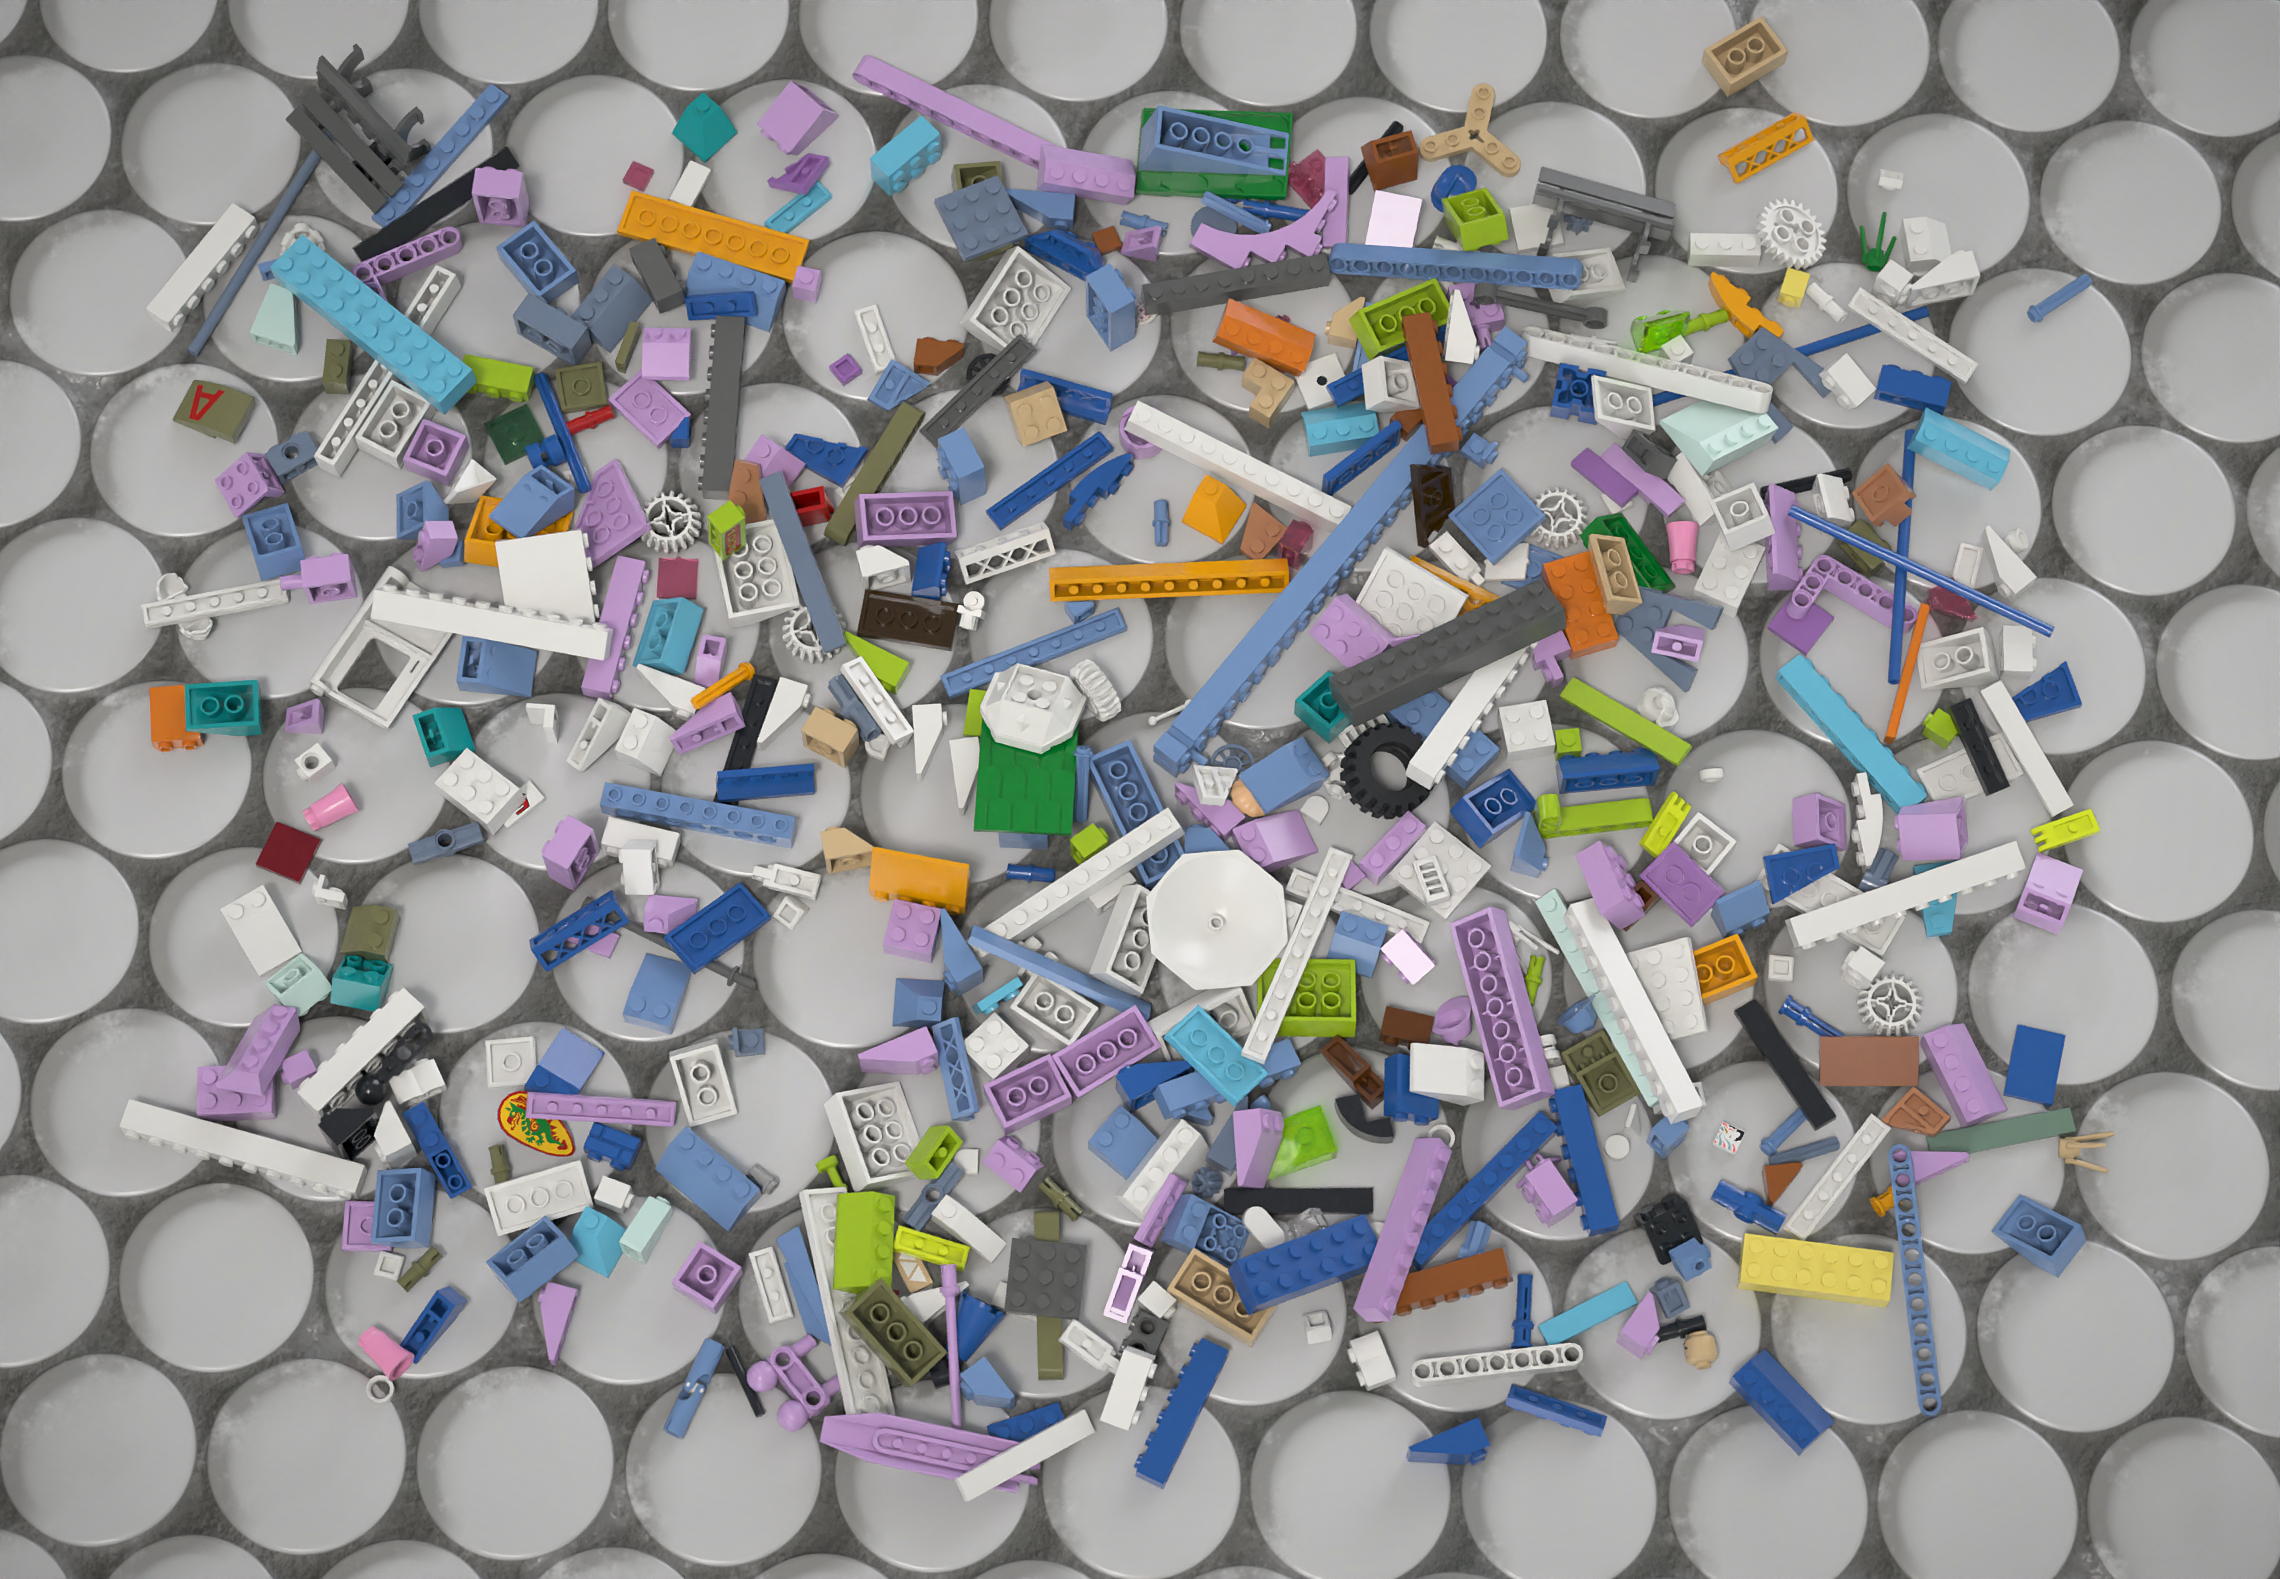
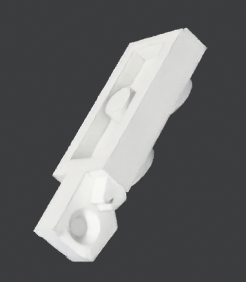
[1429,531,1485,588]
[752,863,822,900]
[1058,1319,1120,1375]

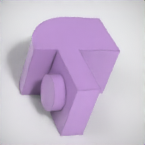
[1532,630,1571,688]

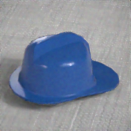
[1431,165,1477,213]

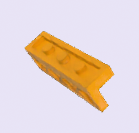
[1717,112,1814,184]

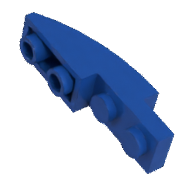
[1063,453,1134,531]
[402,1101,472,1199]

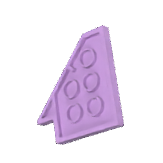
[574,459,652,568]

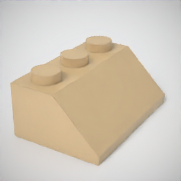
[1588,534,1643,615]

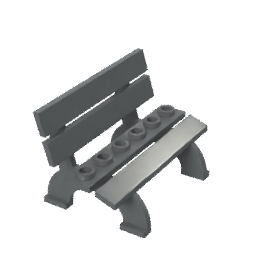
[286,44,432,214]
[1532,167,1676,283]

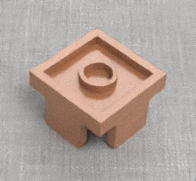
[1852,462,1916,527]

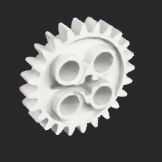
[1755,198,1827,270]

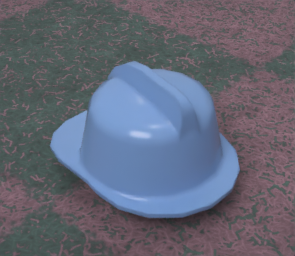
[1557,994,1597,1034]

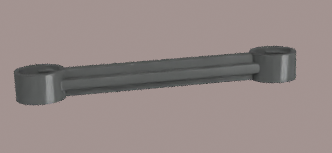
[1473,282,1608,329]

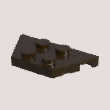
[1410,464,1455,548]

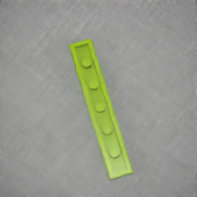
[1560,677,1692,767]

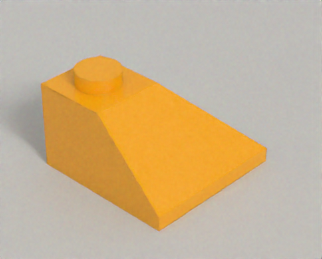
[1182,474,1247,545]

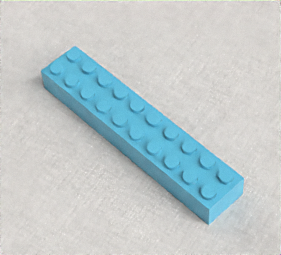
[270,234,477,415]

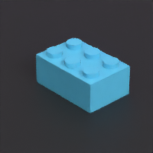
[870,115,942,197]

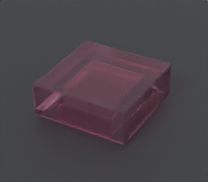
[623,161,654,192]

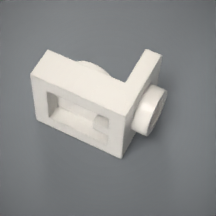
[312,874,348,910]

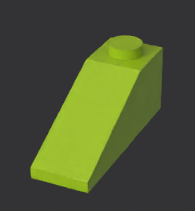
[844,631,910,694]

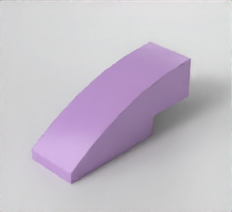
[1103,1242,1155,1323]

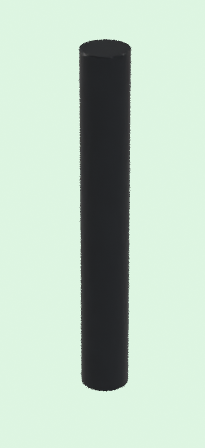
[725,1346,765,1418]

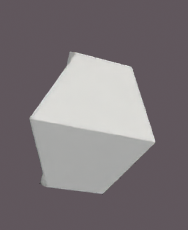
[444,459,497,504]

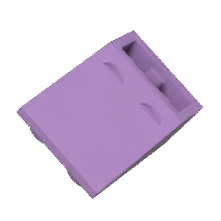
[2012,852,2083,935]

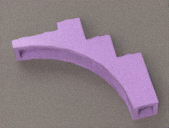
[1189,188,1337,270]

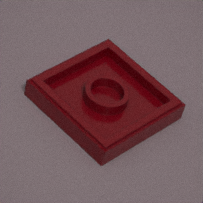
[256,822,321,885]

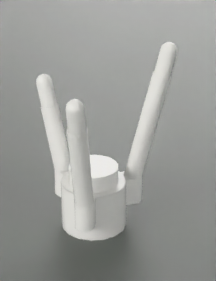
[1508,921,1560,975]

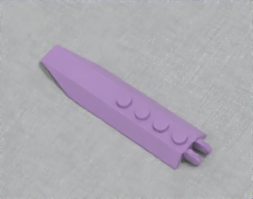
[820,1412,1041,1493]

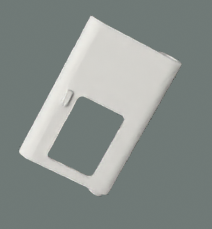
[308,566,453,729]

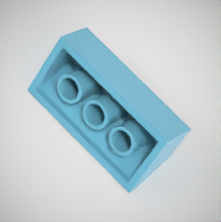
[1907,407,2010,491]

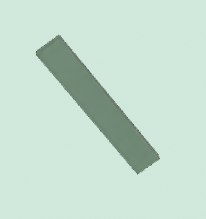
[1925,1107,2076,1154]

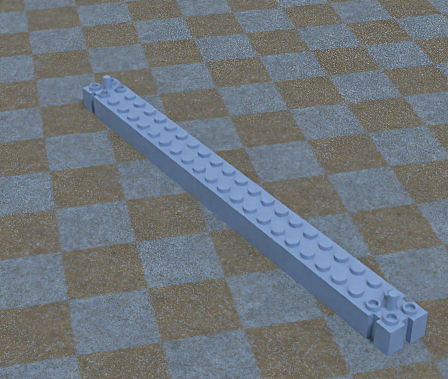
[1153,326,1529,778]

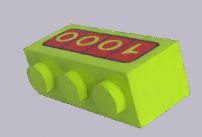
[707,500,747,561]

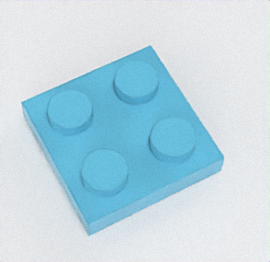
[971,977,1023,1016]

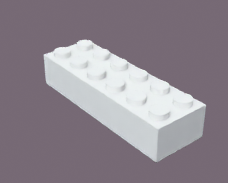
[297,988,430,1120]

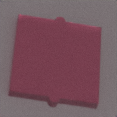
[656,556,698,600]

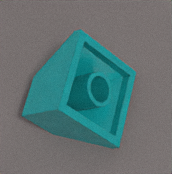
[672,92,738,163]

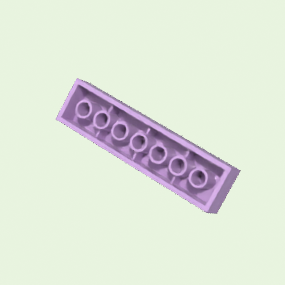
[1450,907,1555,1111]

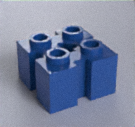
[1550,363,1607,425]

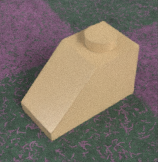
[1325,297,1365,349]

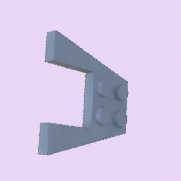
[1727,327,1832,444]
[1614,585,1724,692]

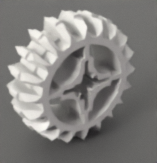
[1530,487,1589,551]
[641,491,702,555]
[782,604,847,664]
[1070,659,1121,722]
[1857,973,1924,1036]

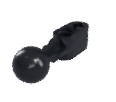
[355,1023,433,1106]

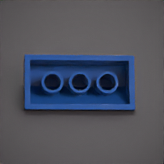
[1555,748,1660,794]
[1729,1349,1835,1456]

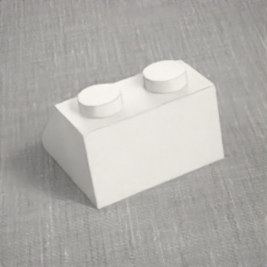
[1899,216,1951,273]
[1362,356,1420,413]
[1811,473,1855,535]
[856,545,911,592]
[615,708,677,777]
[373,1101,418,1169]

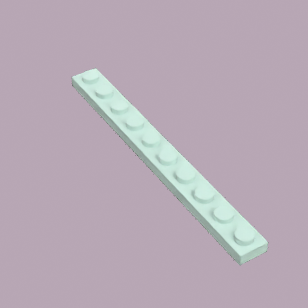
[1535,888,1660,1108]

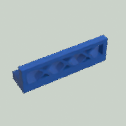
[1017,368,1112,425]
[715,763,815,803]
[529,890,630,972]

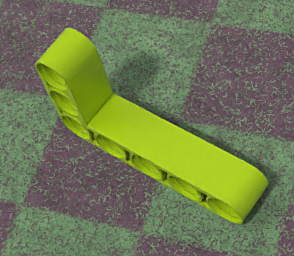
[1533,794,1653,839]

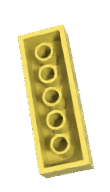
[1737,1233,1894,1308]

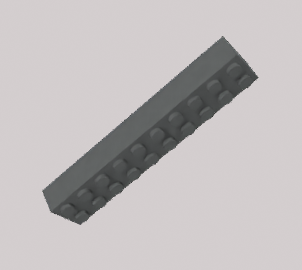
[1329,579,1566,728]

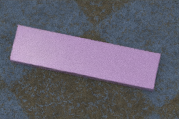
[1323,156,1350,249]

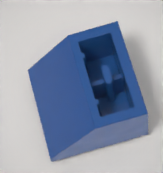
[911,542,951,601]

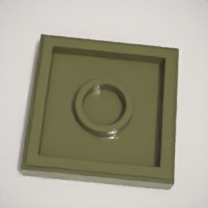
[555,361,608,415]

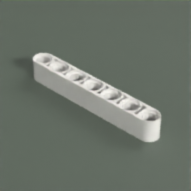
[1410,1343,1583,1387]

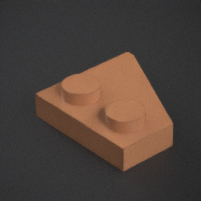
[1882,1086,1951,1138]

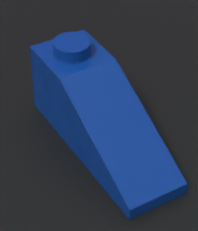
[400,1286,468,1364]

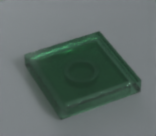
[484,404,544,465]

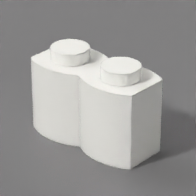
[389,1058,447,1109]
[1347,1331,1396,1391]

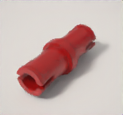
[566,404,615,436]

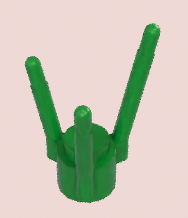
[1860,212,1897,272]

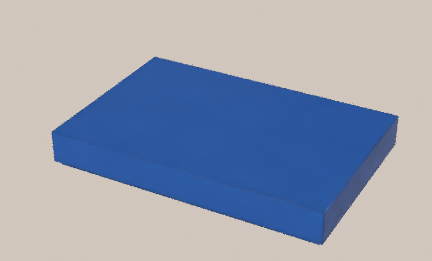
[2003,1024,2066,1107]

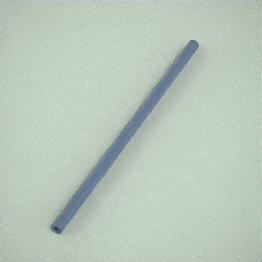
[187,129,333,356]

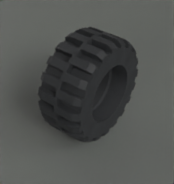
[1340,723,1435,820]

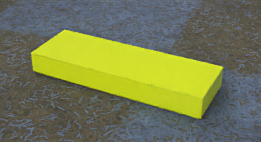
[893,1225,970,1272]

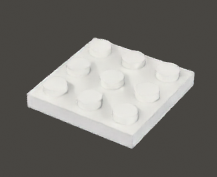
[1389,822,1491,921]

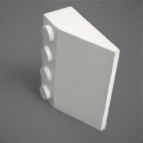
[959,246,1071,351]
[713,519,800,629]
[824,1081,920,1193]

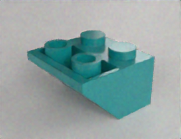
[412,707,476,768]
[330,955,393,1012]

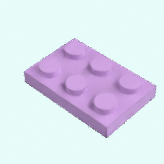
[608,369,692,449]

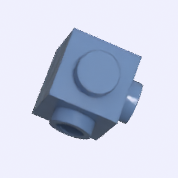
[1668,1238,1712,1282]

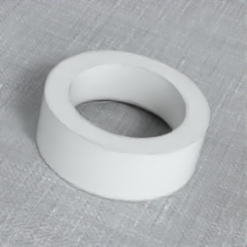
[1427,1124,1455,1149]
[366,1375,395,1404]

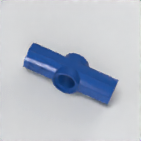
[1710,1180,1787,1235]

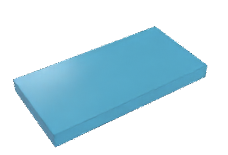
[1164,1005,1269,1107]

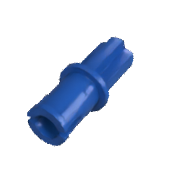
[1006,863,1056,883]

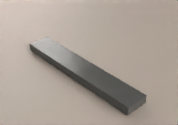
[919,333,1037,449]

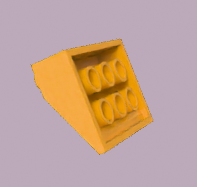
[464,495,574,567]
[869,847,971,915]

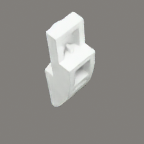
[1851,772,1883,873]

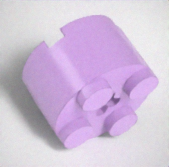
[1119,405,1162,460]

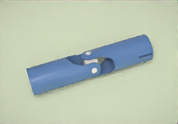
[663,1338,725,1439]

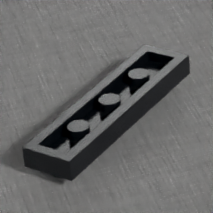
[1947,698,2010,797]

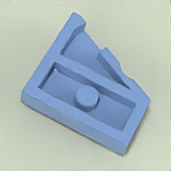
[867,359,930,412]

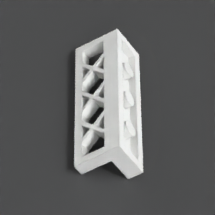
[954,521,1056,584]
[840,656,914,749]

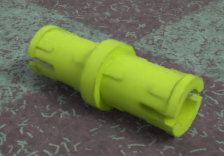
[1680,308,1729,336]
[1523,955,1546,1006]

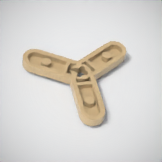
[1418,84,1521,178]

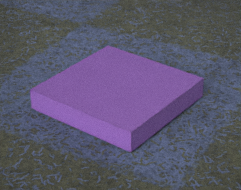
[1767,595,1834,656]

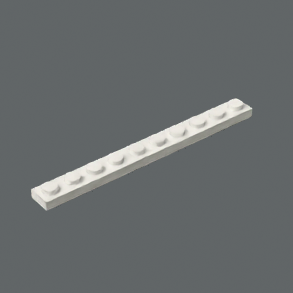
[1241,847,1353,1064]

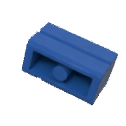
[583,1122,642,1171]

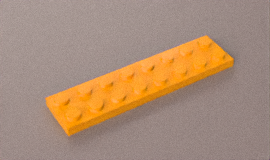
[617,190,810,284]

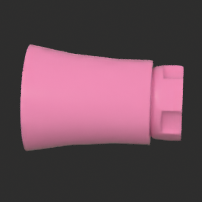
[1666,521,1699,575]
[302,783,359,832]
[358,1326,414,1381]

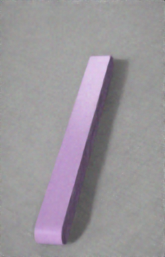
[852,55,1058,170]

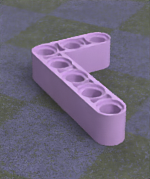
[352,227,463,302]
[1786,555,1918,634]

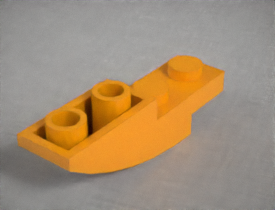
[1708,272,1784,340]

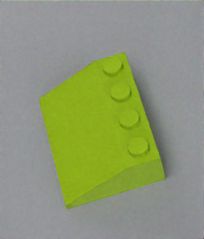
[1257,958,1356,1037]

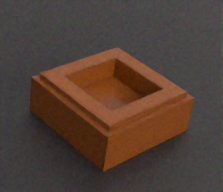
[1092,225,1122,256]

